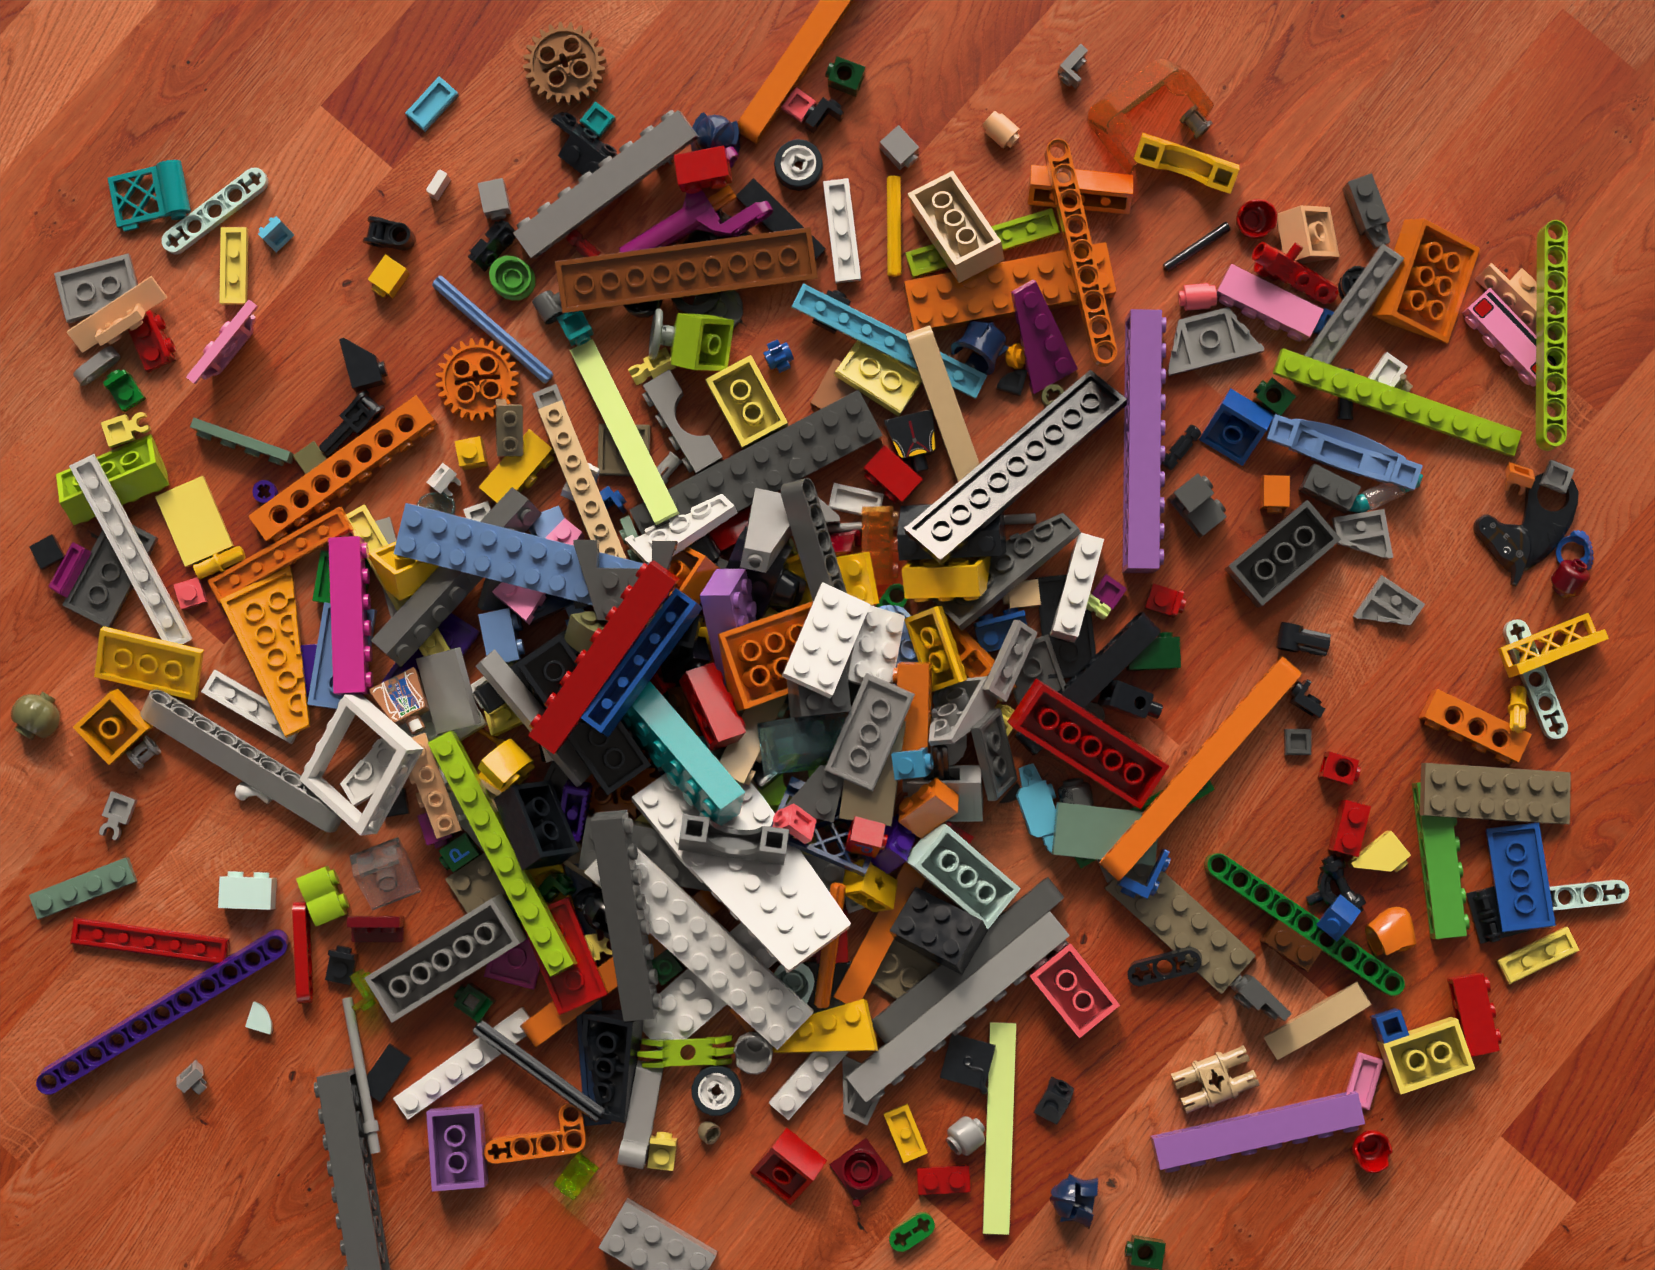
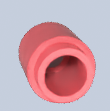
[1178,283,1217,311]

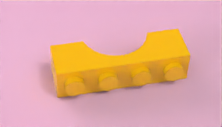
[1133,132,1240,194]

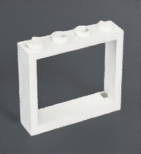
[300,694,423,836]

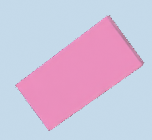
[1346,1052,1384,1110]

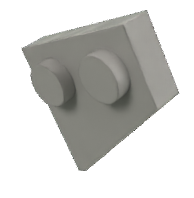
[1332,509,1393,559]

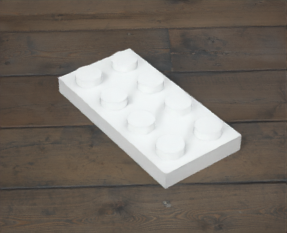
[782,582,870,698]

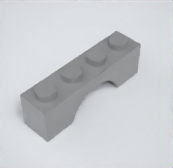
[642,370,723,474]

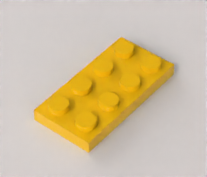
[789,552,879,607]
[94,626,204,700]

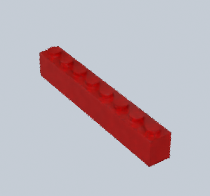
[528,560,680,754]

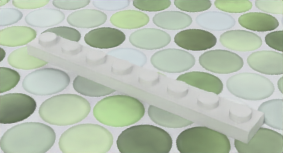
[69,454,192,645]

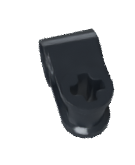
[363,216,415,251]

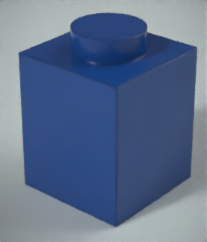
[1316,894,1361,941]
[1370,1008,1409,1044]

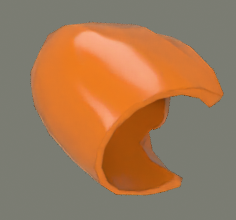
[1365,907,1416,957]

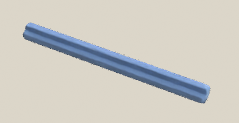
[432,276,553,384]

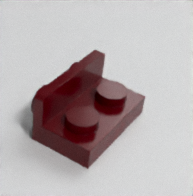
[347,916,404,942]

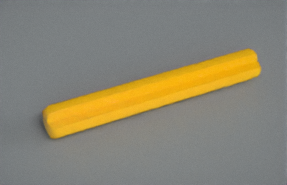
[887,176,901,277]

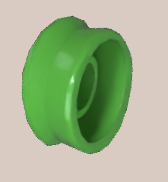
[489,255,535,300]

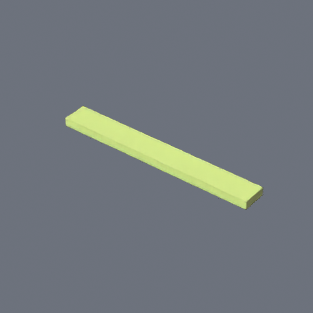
[570,339,679,525]
[983,1022,1016,1235]

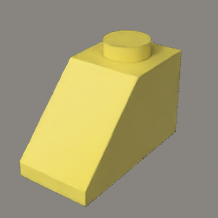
[1346,831,1411,872]

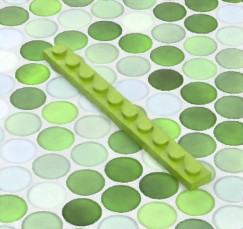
[1273,348,1522,457]

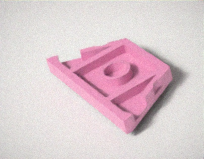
[186,300,258,384]

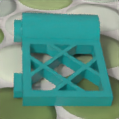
[108,160,191,232]

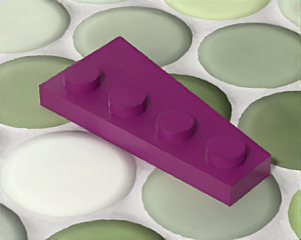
[1011,280,1078,394]

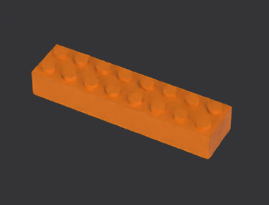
[903,242,1116,333]

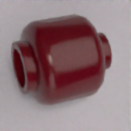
[1551,559,1590,598]

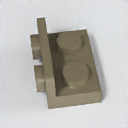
[496,399,523,456]

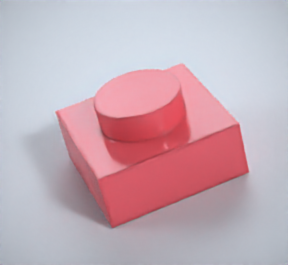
[174,577,208,610]

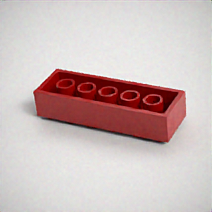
[1007,678,1170,810]

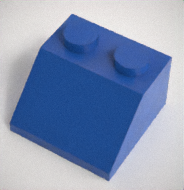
[1199,388,1274,466]

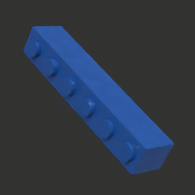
[580,588,703,737]

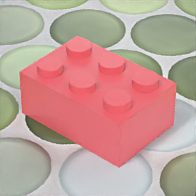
[1028,942,1120,1038]

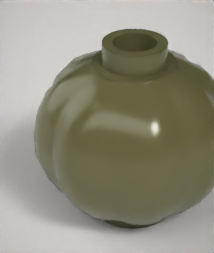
[11,691,60,740]

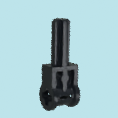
[319,390,385,457]

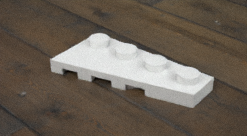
[625,494,738,564]

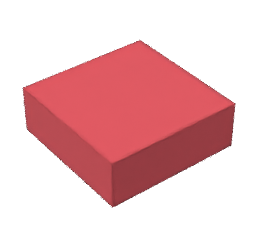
[781,87,817,124]

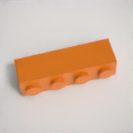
[1027,165,1133,214]
[893,662,932,753]

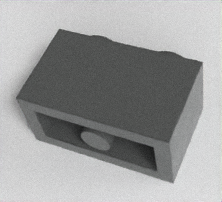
[1298,464,1361,513]

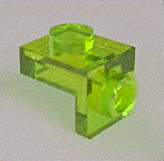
[349,969,376,1012]
[554,1152,599,1200]

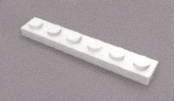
[393,1007,530,1120]

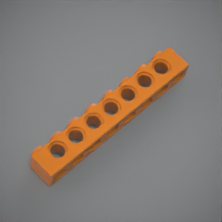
[248,395,438,543]

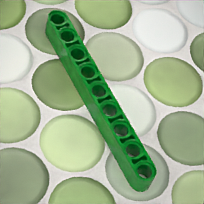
[1204,853,1405,996]

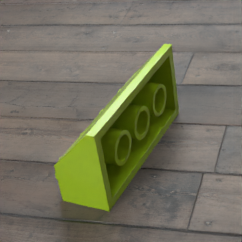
[56,434,169,525]

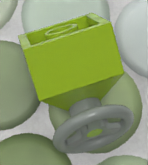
[649,308,734,371]

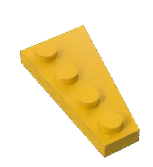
[773,999,878,1053]

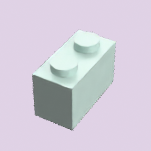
[218,871,277,910]

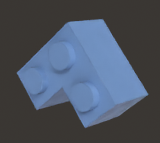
[478,608,525,664]

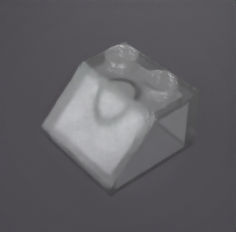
[350,837,421,910]

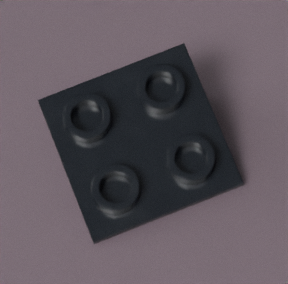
[1466,886,1530,944]

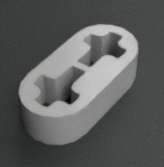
[73,346,121,386]

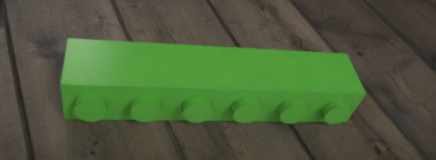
[1412,782,1470,939]

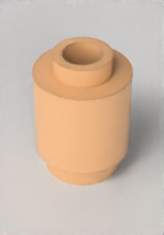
[982,111,1021,149]

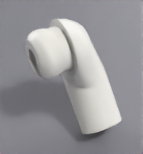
[235,782,273,804]

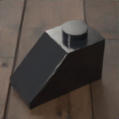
[339,338,388,392]

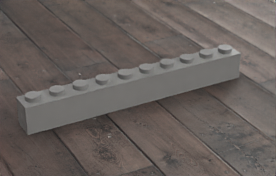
[846,911,1070,1102]

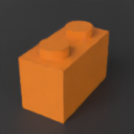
[898,778,959,839]

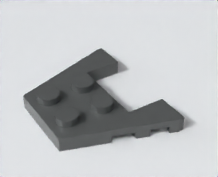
[573,540,678,621]

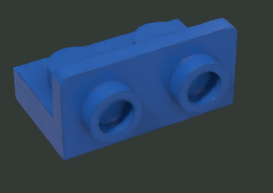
[973,608,1027,653]

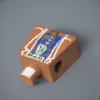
[369,667,430,734]

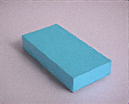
[405,76,459,132]

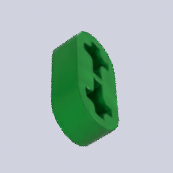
[889,1212,935,1252]

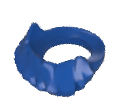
[1556,530,1594,570]

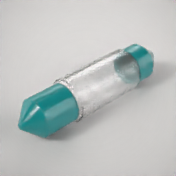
[1349,474,1423,513]

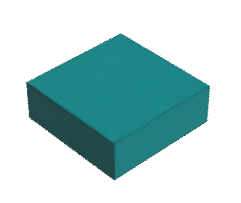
[580,101,616,138]

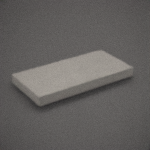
[825,673,915,792]

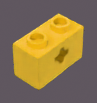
[843,860,898,912]

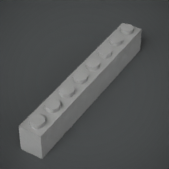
[513,110,699,259]

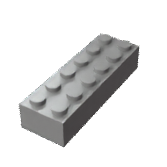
[364,894,528,1023]

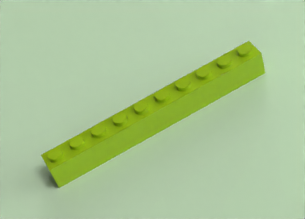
[428,730,578,977]

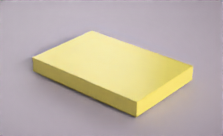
[834,340,922,417]
[155,476,234,567]

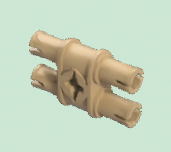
[1170,1045,1260,1114]

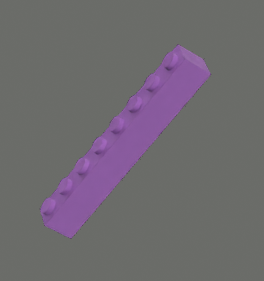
[1150,1091,1365,1173]

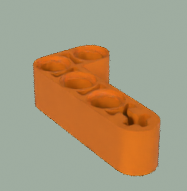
[484,1102,588,1164]

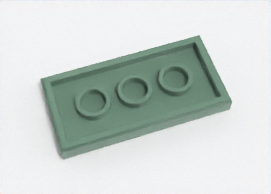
[1052,802,1158,866]

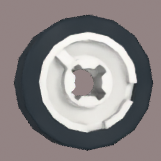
[774,139,823,191]
[692,1065,741,1116]

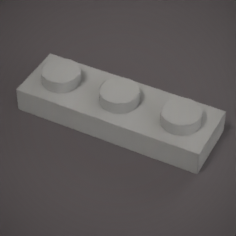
[982,620,1038,702]

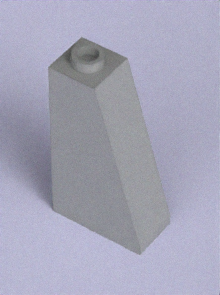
[740,488,792,573]

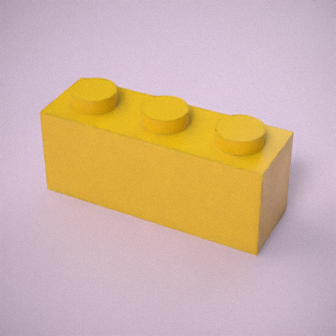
[479,429,555,503]

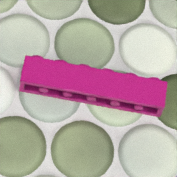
[328,536,373,696]

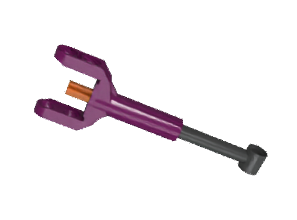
[532,146,773,325]

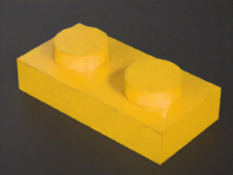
[883,1103,928,1163]

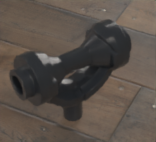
[1306,854,1366,912]

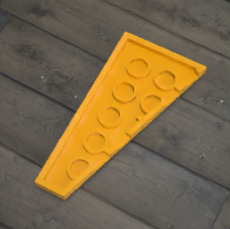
[220,566,310,738]

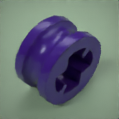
[252,480,278,504]

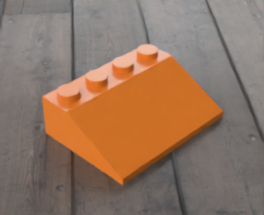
[1372,218,1480,344]
[717,601,813,711]

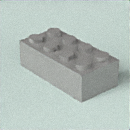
[599,1198,717,1270]

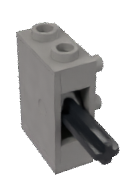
[902,744,983,822]

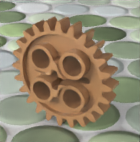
[523,22,606,106]

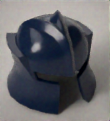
[691,112,740,153]
[951,321,1009,375]
[1050,1174,1099,1229]

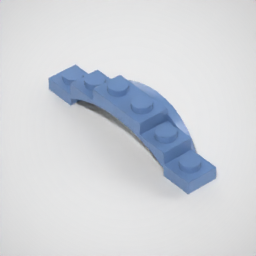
[1266,414,1423,491]

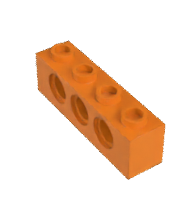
[1419,689,1532,765]

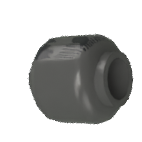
[1058,778,1094,806]

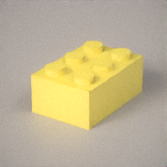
[706,355,788,450]
[1377,1017,1475,1094]

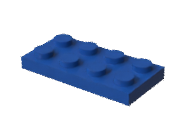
[1485,823,1556,933]

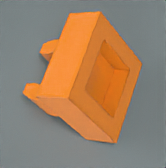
[1505,462,1535,495]

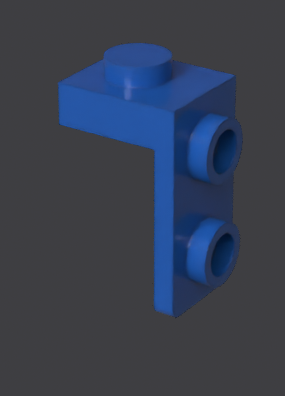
[1116,849,1171,899]

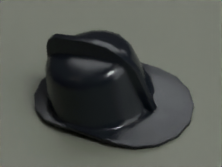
[761,562,807,618]

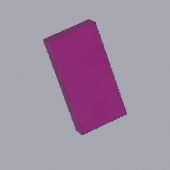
[49,542,92,598]

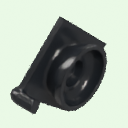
[940,1033,996,1095]

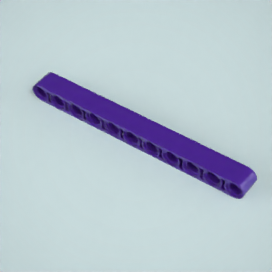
[36,929,289,1095]

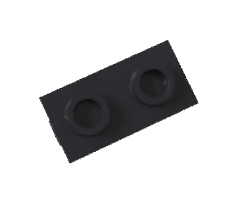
[468,219,516,272]

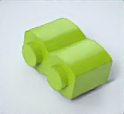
[296,866,349,927]

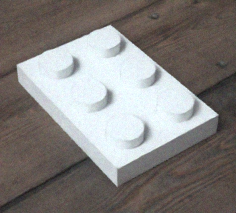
[846,605,905,685]

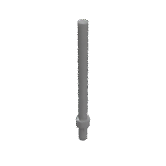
[342,997,381,1154]

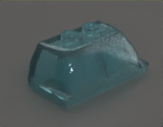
[757,712,849,776]

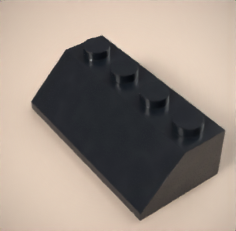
[897,504,1007,561]

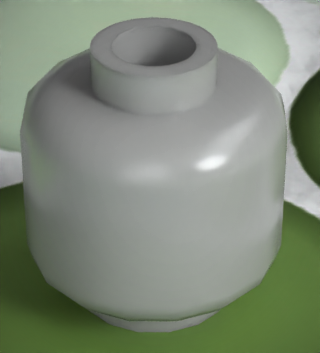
[946,1116,985,1156]

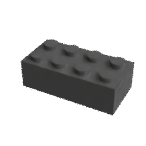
[1224,500,1341,608]

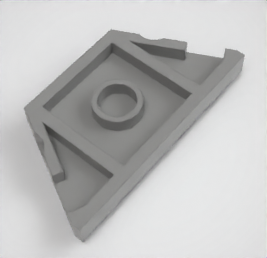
[1167,307,1265,376]

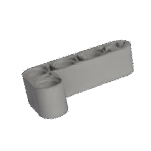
[617,1060,664,1169]

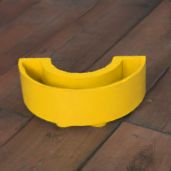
[478,739,535,792]

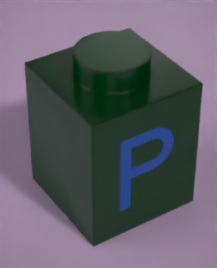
[439,833,482,872]

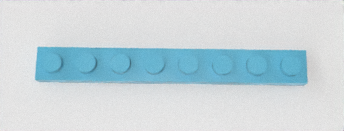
[791,283,987,399]

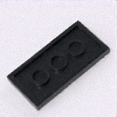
[1035,574,1096,679]

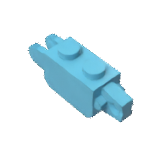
[1016,763,1056,853]

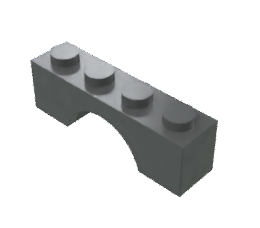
[678,814,789,865]

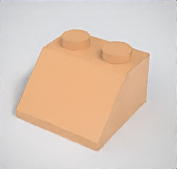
[1277,205,1340,264]

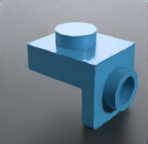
[891,747,934,780]

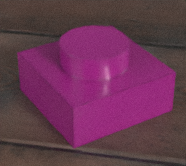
[1092,574,1127,610]

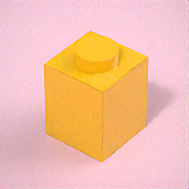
[368,254,410,299]
[454,436,489,471]

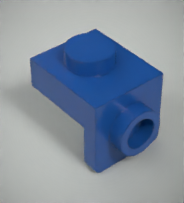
[599,486,627,514]

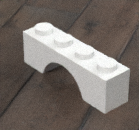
[1050,533,1104,643]

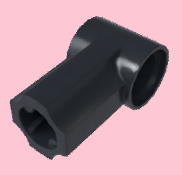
[1276,622,1331,657]

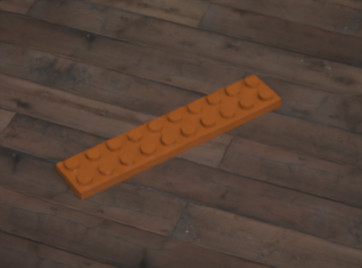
[555,227,818,313]

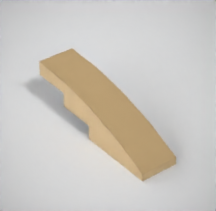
[1264,982,1371,1060]

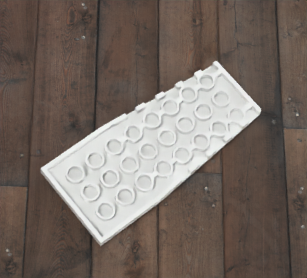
[632,746,851,973]

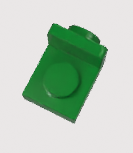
[103,369,146,412]

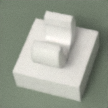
[426,463,461,496]

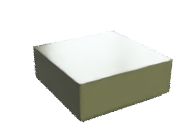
[293,441,327,474]

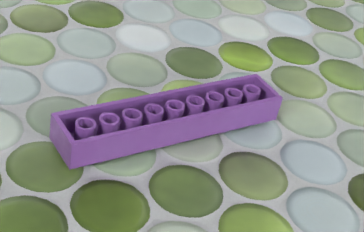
[1122,309,1166,573]

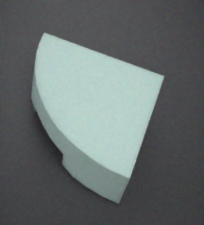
[245,1001,273,1034]

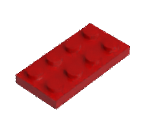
[521,897,609,1015]

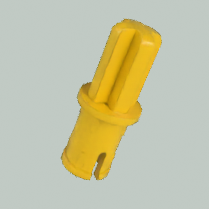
[193,546,246,580]
[1508,686,1529,733]

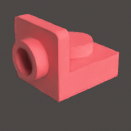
[773,803,816,844]

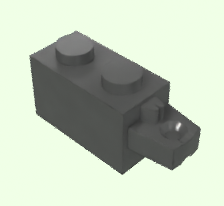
[1342,173,1390,249]

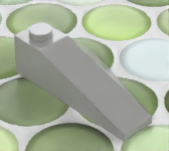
[929,676,998,746]

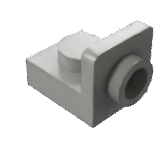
[1058,44,1088,89]

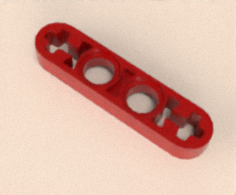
[292,901,314,1004]

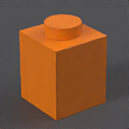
[1260,475,1290,514]

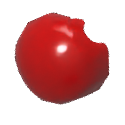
[1236,199,1278,238]
[1352,1130,1393,1173]

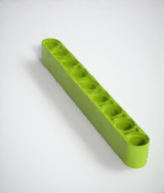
[1536,220,1568,451]

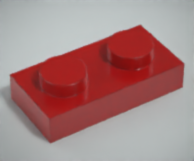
[916,1165,971,1195]

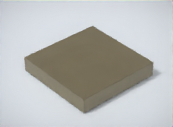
[598,424,651,477]

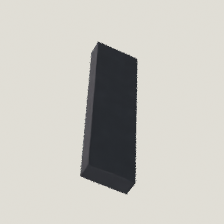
[736,178,826,261]

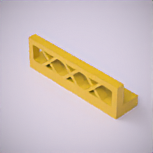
[1497,613,1609,678]

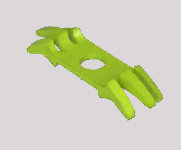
[637,1035,735,1068]

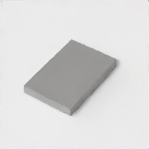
[54,254,138,324]
[416,647,481,734]

